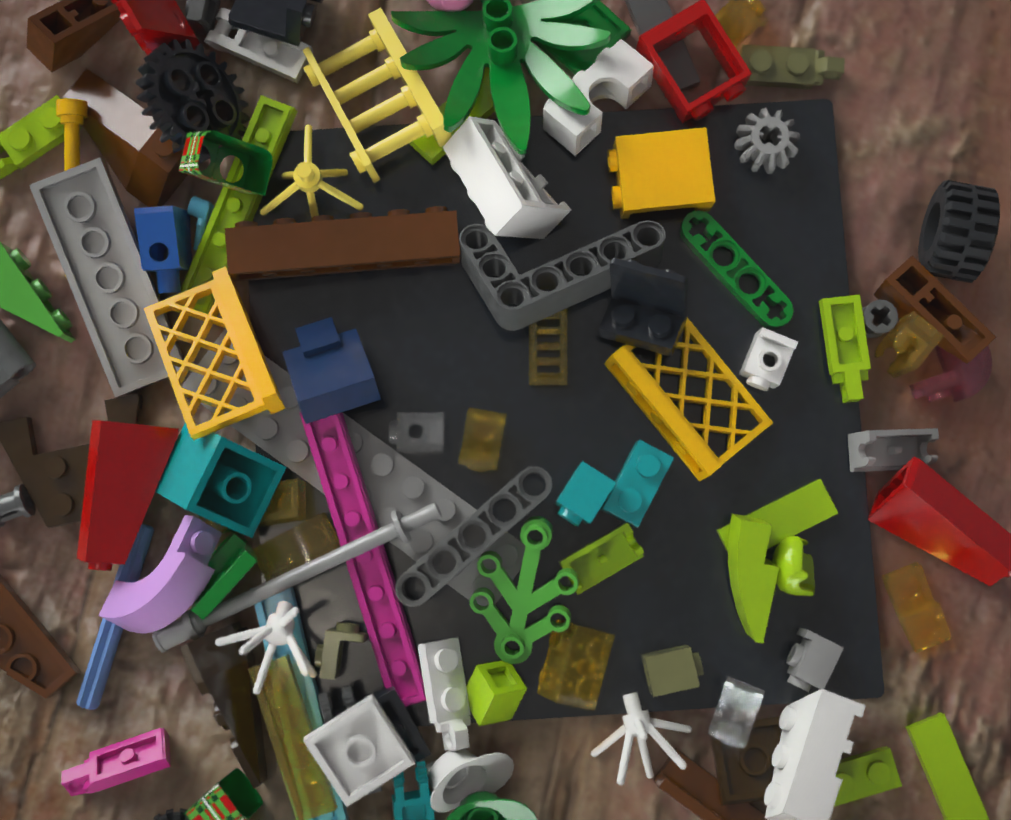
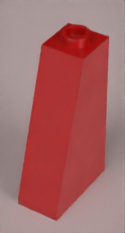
[77,420,179,571]
[868,456,1011,587]

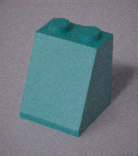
[155,423,286,538]

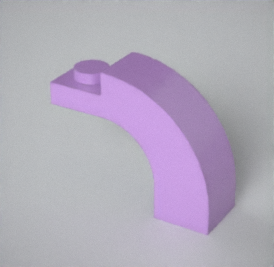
[98,515,222,634]

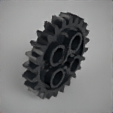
[136,39,250,163]

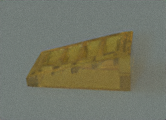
[529,308,567,385]

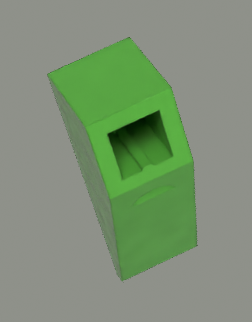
[0,242,76,343]

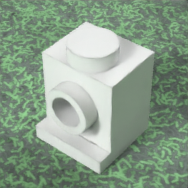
[739,327,798,391]

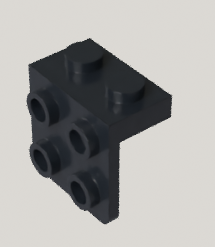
[228,0,323,46]

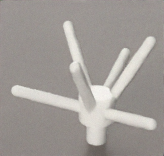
[215,601,317,695]
[591,692,692,785]

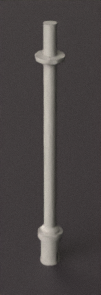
[152,502,442,653]

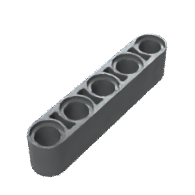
[395,466,552,607]

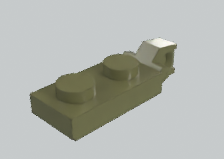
[740,44,845,89]

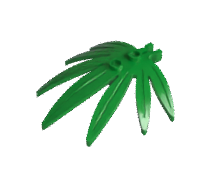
[391,0,611,155]

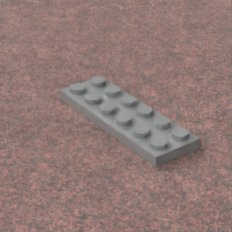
[29,157,184,398]

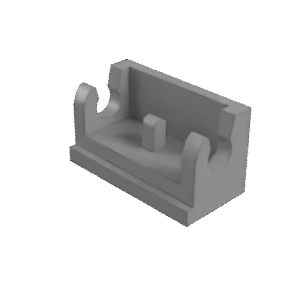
[847,428,939,472]

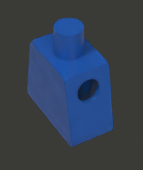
[134,205,192,294]

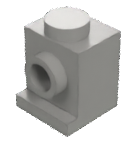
[786,627,844,692]

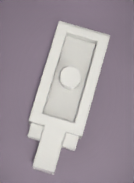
[418,637,471,751]

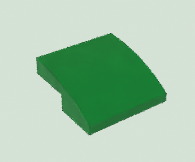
[191,530,258,620]

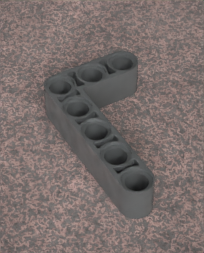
[459,220,666,331]

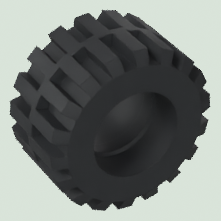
[918,180,1000,283]

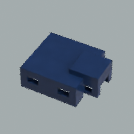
[282,317,381,424]

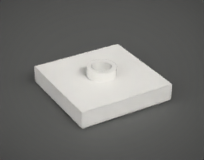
[303,693,415,807]

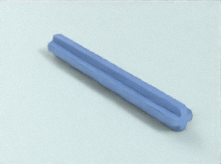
[76,523,154,710]

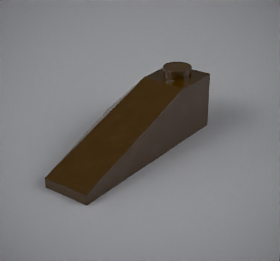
[179,622,268,789]

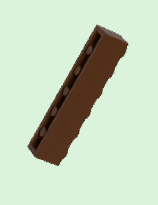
[225,206,460,282]

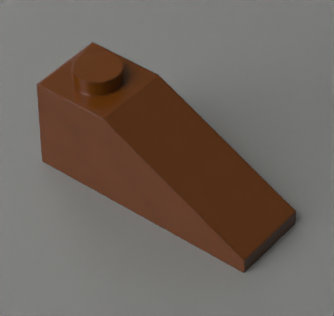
[26,0,121,72]
[873,255,996,364]

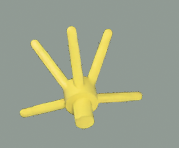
[260,124,364,218]

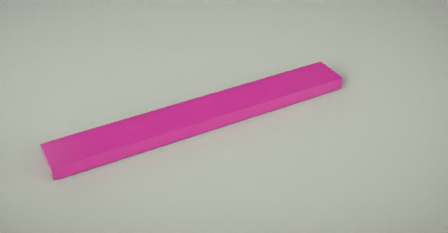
[299,412,426,707]

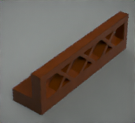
[653,748,767,820]

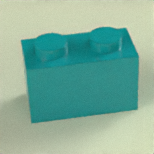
[600,439,674,528]
[554,461,616,526]

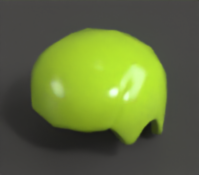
[772,536,815,596]

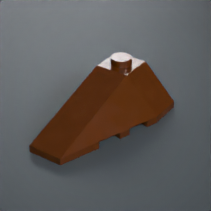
[63,68,199,207]

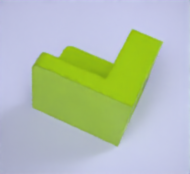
[466,660,527,726]

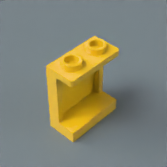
[607,127,715,219]

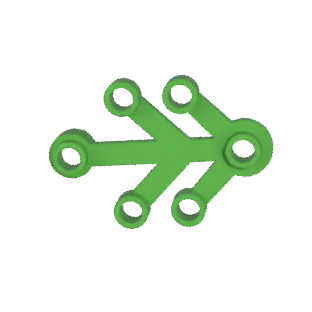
[470,516,579,664]

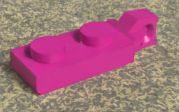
[61,728,171,797]

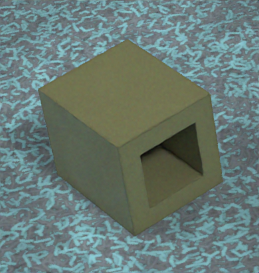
[641,644,704,697]

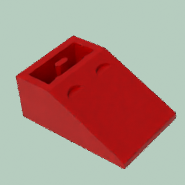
[111,0,205,55]

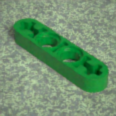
[679,210,794,330]

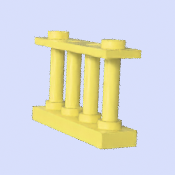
[302,8,452,183]

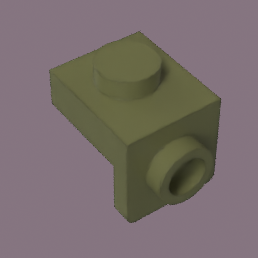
[314,622,368,680]

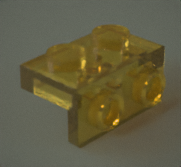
[537,619,615,711]

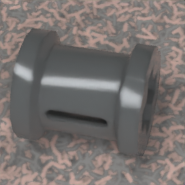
[862,299,898,339]
[0,484,36,527]

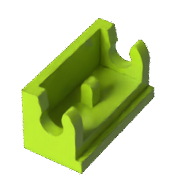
[558,523,644,595]

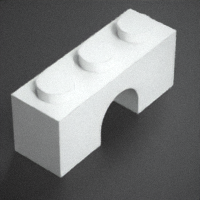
[543,39,654,156]

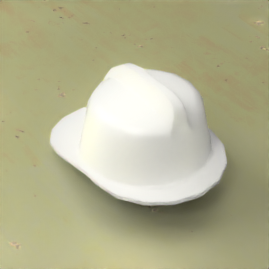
[426,749,514,812]

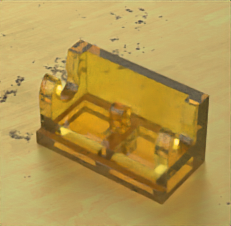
[874,311,944,378]

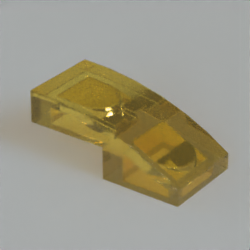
[253,512,341,582]
[881,562,952,653]

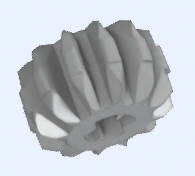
[734,107,800,174]

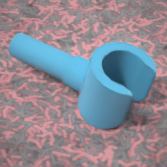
[187,196,214,250]

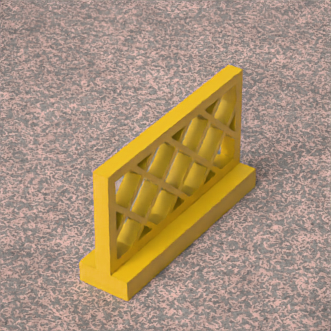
[144,266,286,440]
[604,317,774,482]

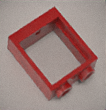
[636,0,752,123]

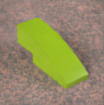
[728,514,779,644]

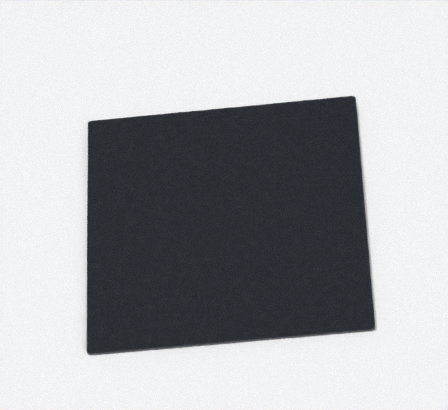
[249,99,884,735]

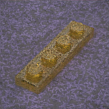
[248,654,338,820]

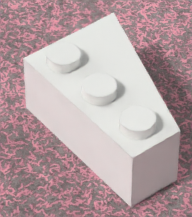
[443,116,571,239]
[764,689,866,820]

